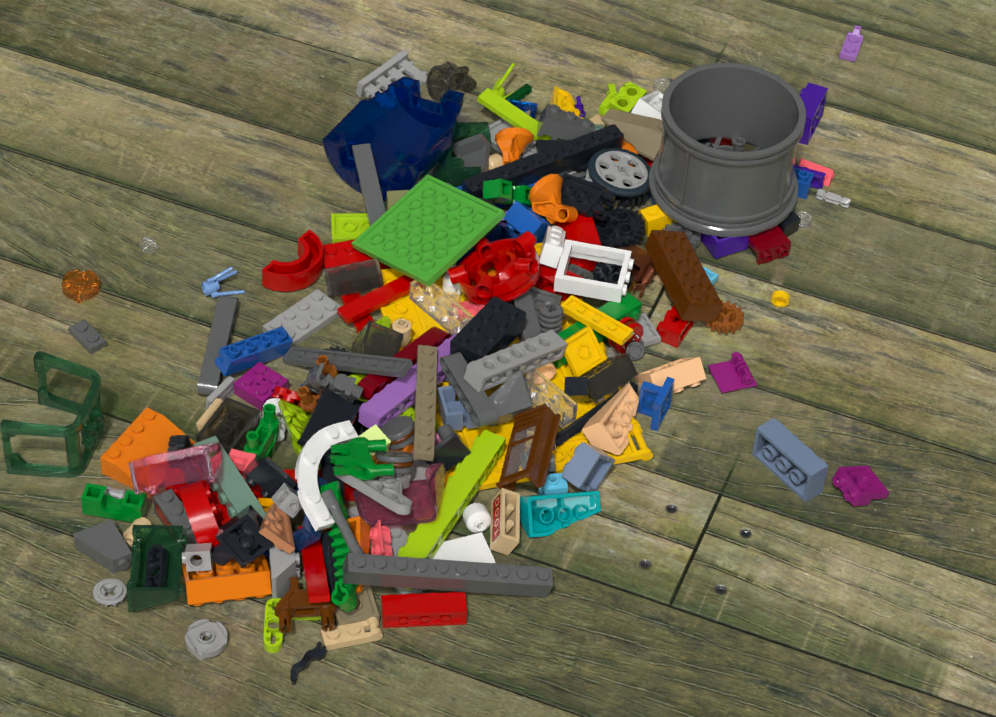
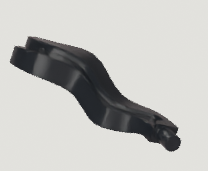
[290,641,326,685]

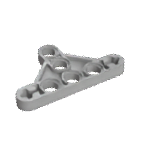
[335,465,412,515]

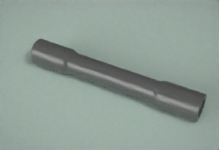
[321,489,364,554]

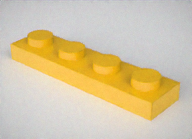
[560,295,634,346]

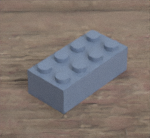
[752,418,828,502]

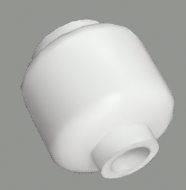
[462,503,491,533]

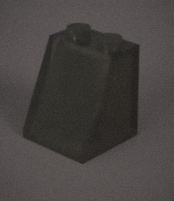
[348,320,404,376]

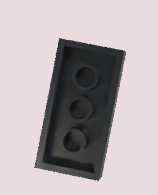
[450,296,526,364]

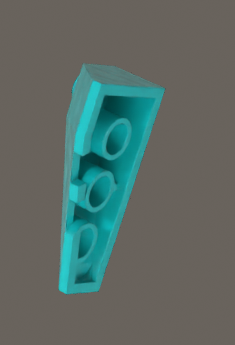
[520,491,601,538]

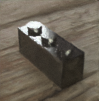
[323,259,384,298]

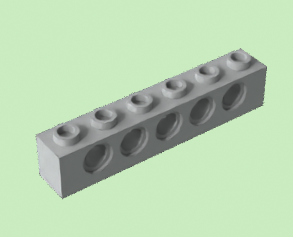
[464,330,568,393]

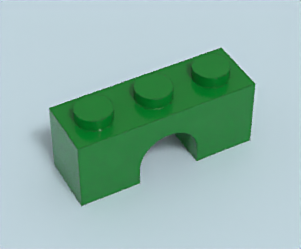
[483,179,532,207]
[81,483,148,523]

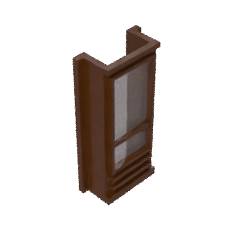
[496,403,561,492]

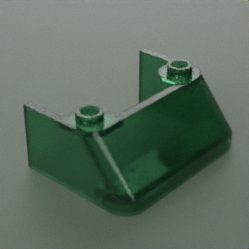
[432,122,492,187]

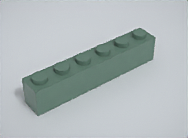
[192,436,266,519]

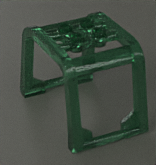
[0,351,105,478]

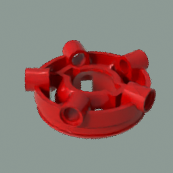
[448,231,541,305]

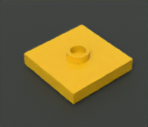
[564,325,607,377]

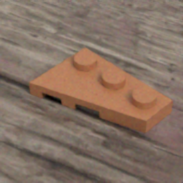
[259,503,295,554]

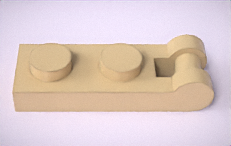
[321,617,383,651]

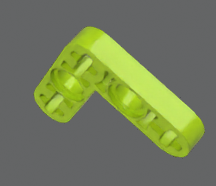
[263,598,321,653]

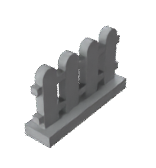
[356,50,429,110]

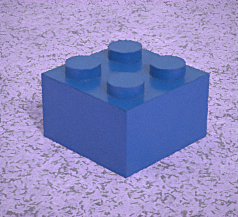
[504,200,552,243]

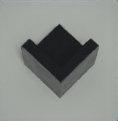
[564,377,590,402]

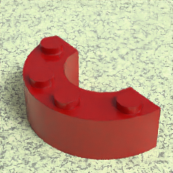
[262,230,323,292]
[178,480,220,550]

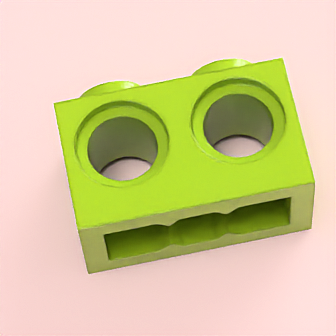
[609,81,647,113]

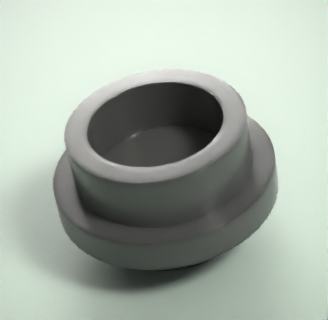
[625,342,644,361]

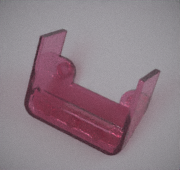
[128,442,222,495]

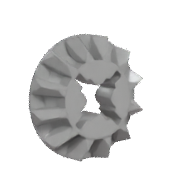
[93,578,127,607]

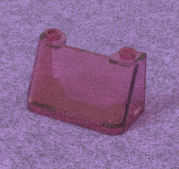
[353,463,446,528]

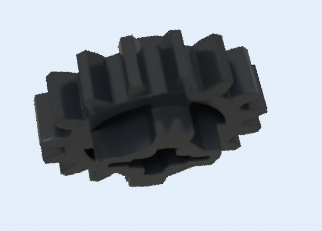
[592,262,633,289]

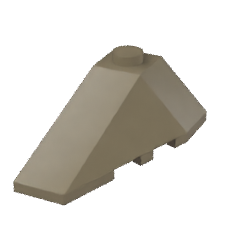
[601,108,663,161]

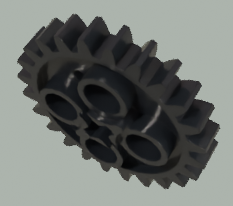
[593,205,646,248]

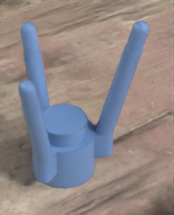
[201,267,245,299]

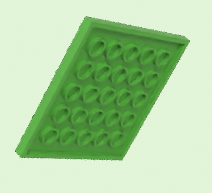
[352,174,506,287]

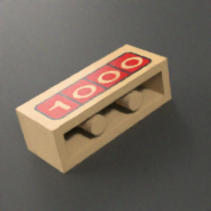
[490,488,520,555]

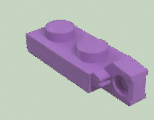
[839,25,864,62]

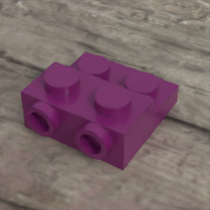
[832,465,890,506]

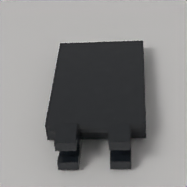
[561,173,618,221]

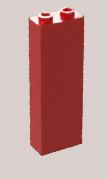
[555,211,602,271]

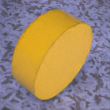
[771,290,790,307]

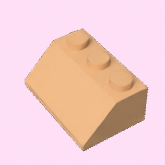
[634,357,706,393]

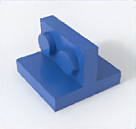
[637,377,675,432]

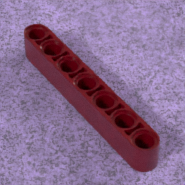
[357,326,452,400]

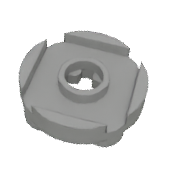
[185,619,228,660]

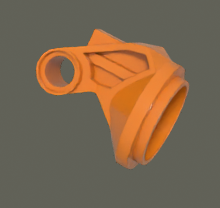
[495,127,534,165]
[528,174,578,224]

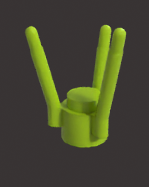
[492,63,515,99]

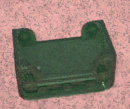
[127,525,187,612]

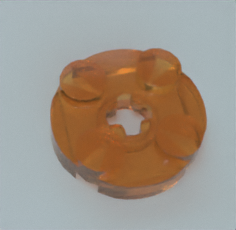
[62,269,100,303]

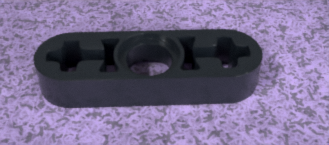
[144,544,169,600]

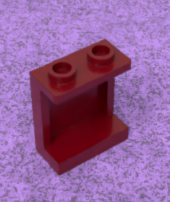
[748,225,791,265]

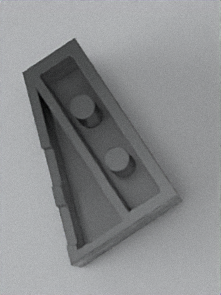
[537,103,595,140]

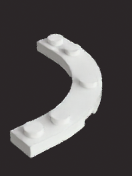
[295,420,358,532]

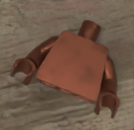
[617,246,656,298]

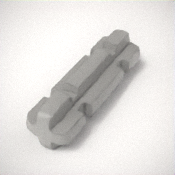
[816,189,851,208]

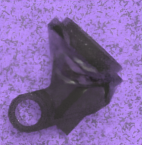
[426,62,477,103]

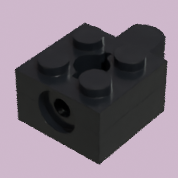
[212,504,274,568]

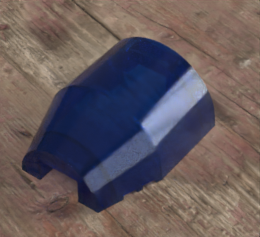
[322,76,465,201]

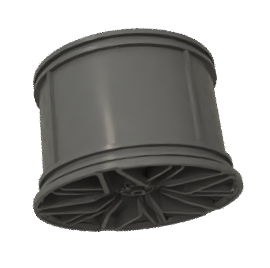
[649,63,806,237]

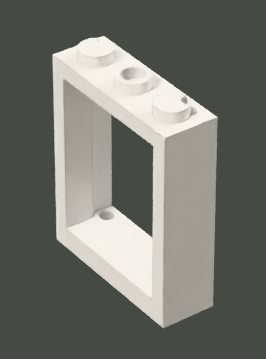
[554,239,634,303]

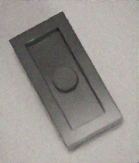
[68,319,107,354]

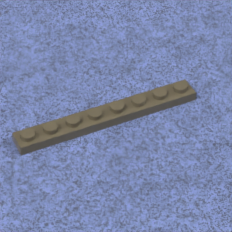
[413,345,437,461]

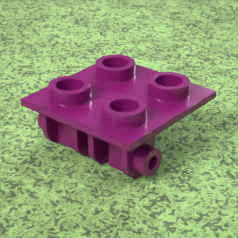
[708,352,757,393]

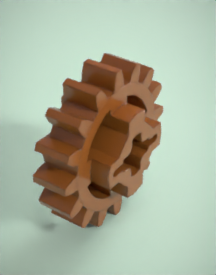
[703,300,744,335]

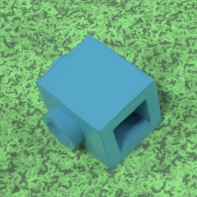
[537,473,568,495]

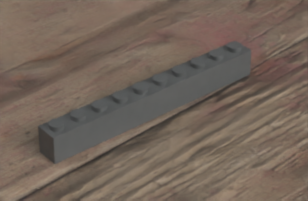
[343,553,553,598]

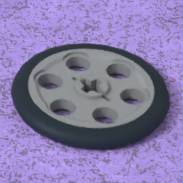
[588,148,651,197]

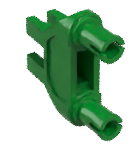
[244,403,279,458]
[330,437,394,480]

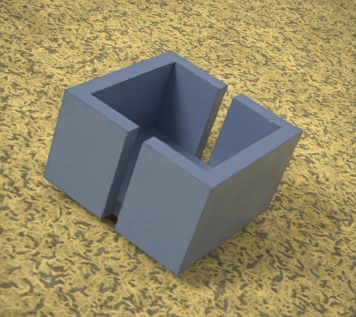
[437,386,477,431]
[561,442,615,491]

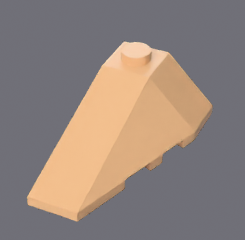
[582,383,639,455]

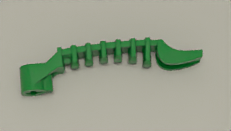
[320,481,359,612]

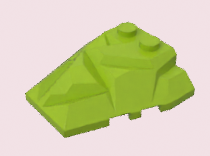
[278,399,321,470]

